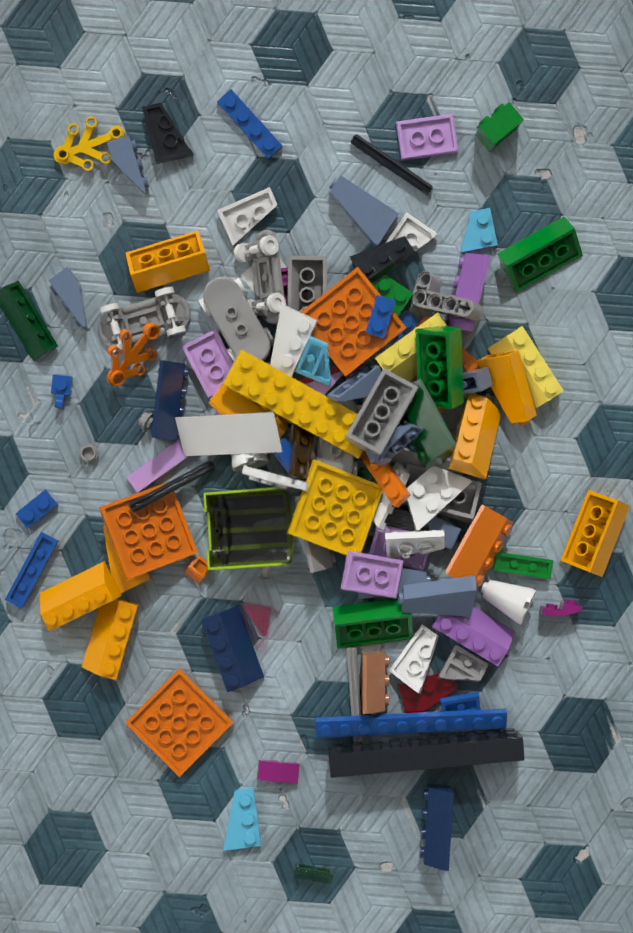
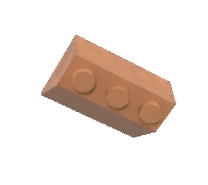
[361,651,389,714]

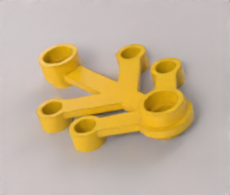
[54,116,125,172]

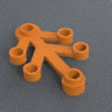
[107,322,161,386]

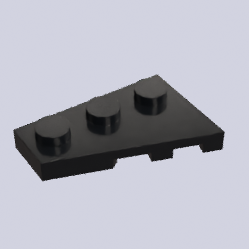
[142,103,194,164]
[350,236,416,283]

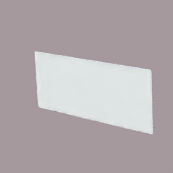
[175,412,282,456]

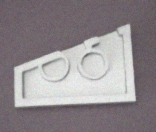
[217,187,277,246]
[385,530,445,559]
[389,624,439,694]

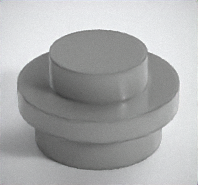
[138,412,154,431]
[79,444,99,463]

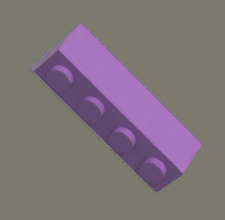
[444,253,491,335]
[430,606,515,666]

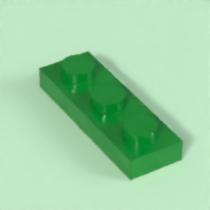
[493,552,553,579]

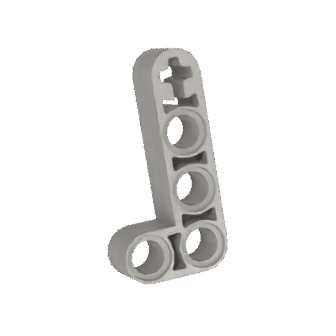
[411,271,483,321]

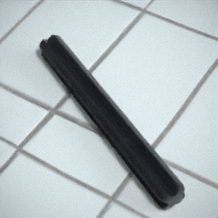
[351,134,433,195]
[128,460,215,513]

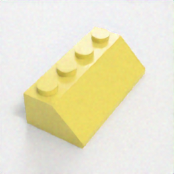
[374,313,447,382]
[487,326,564,409]

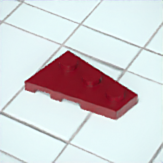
[398,672,459,713]

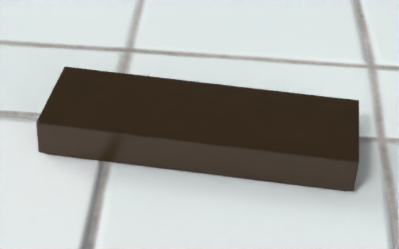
[288,424,313,482]

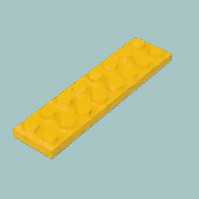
[222,349,363,459]

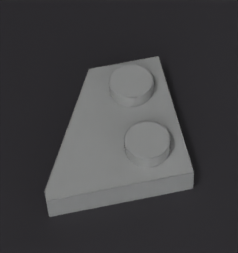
[437,645,489,682]

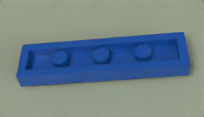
[217,89,283,160]
[5,532,59,609]

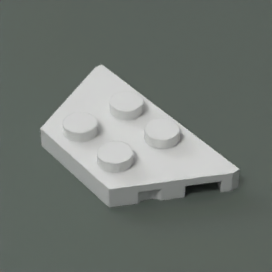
[242,466,309,491]
[406,466,472,532]

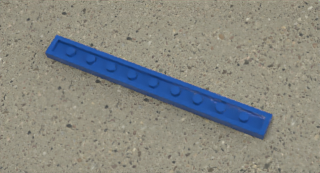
[315,708,507,738]

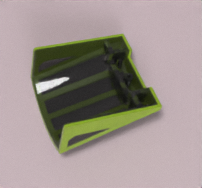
[203,487,293,570]

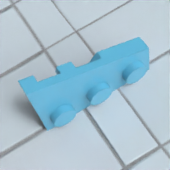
[223,787,261,851]

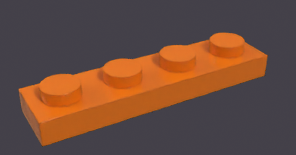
[360,450,411,508]

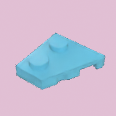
[460,208,498,253]
[295,336,331,386]

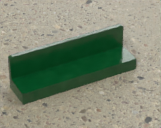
[0,281,58,361]

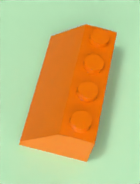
[445,505,514,588]

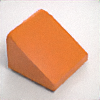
[184,554,209,584]

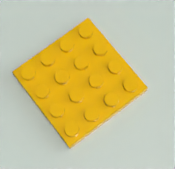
[287,460,383,556]

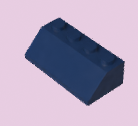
[151,360,189,441]
[201,605,264,692]
[419,784,454,871]

